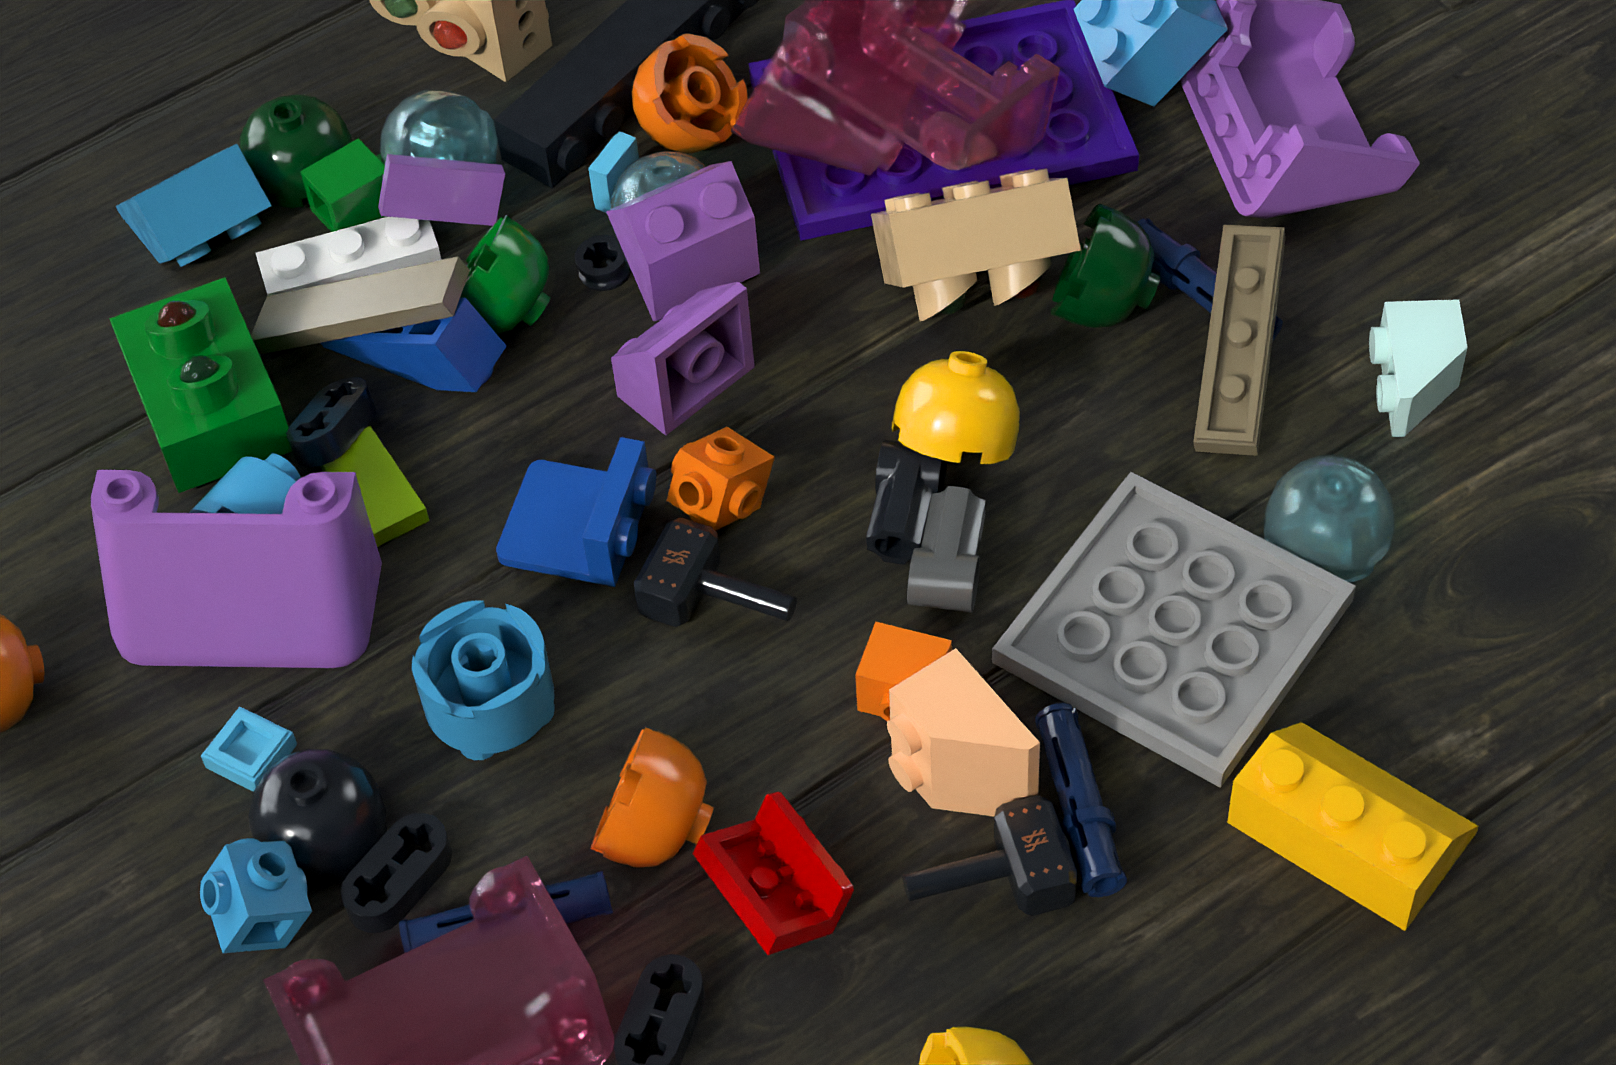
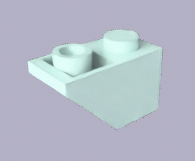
[1369,300,1468,437]

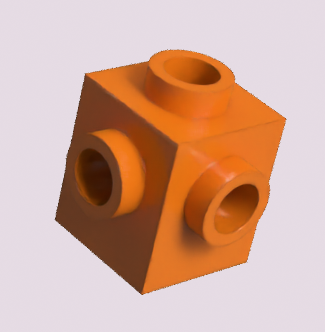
[666,427,775,531]

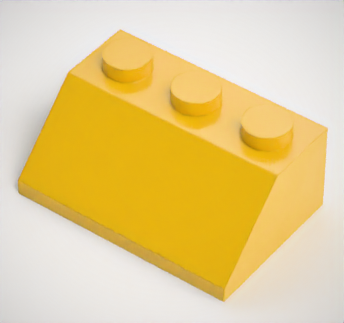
[1227,722,1478,931]

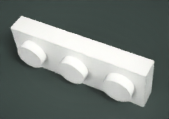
[256,217,441,296]

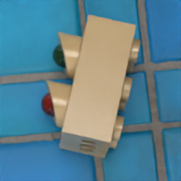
[369,0,552,82]
[871,168,1081,321]

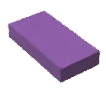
[378,154,505,226]

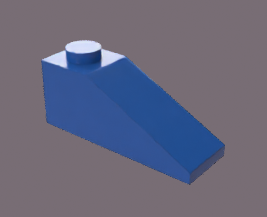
[320,298,506,392]

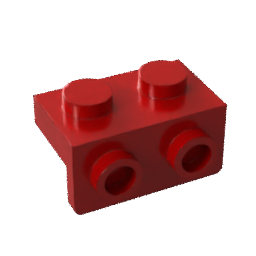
[693,791,854,955]

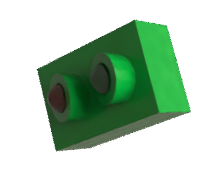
[109,277,292,493]

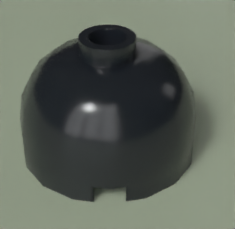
[248,749,387,887]

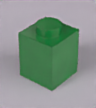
[300,138,387,232]

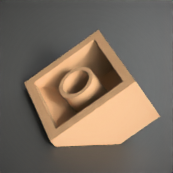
[887,648,1040,816]

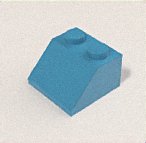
[116,144,271,267]

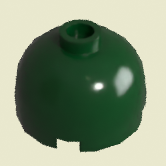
[240,94,353,208]
[1051,203,1160,328]

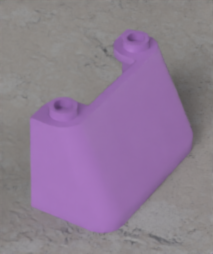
[1180,0,1420,219]
[91,470,382,668]

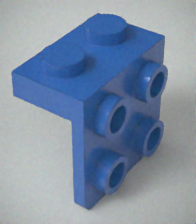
[496,437,656,587]

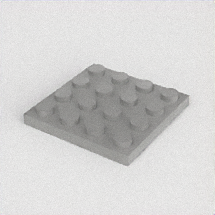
[992,472,1356,788]

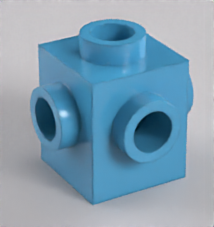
[200,838,312,953]

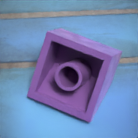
[606,161,760,321]
[611,282,754,435]

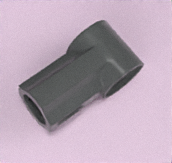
[907,486,985,613]

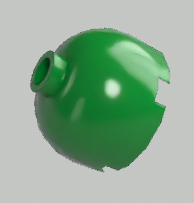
[460,215,550,335]

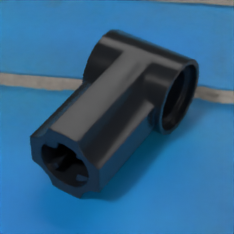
[866,439,947,565]

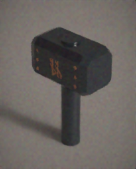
[634,517,797,627]
[902,795,1077,916]

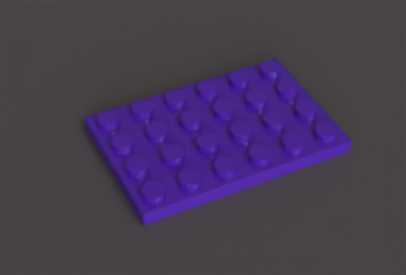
[749,0,1139,241]

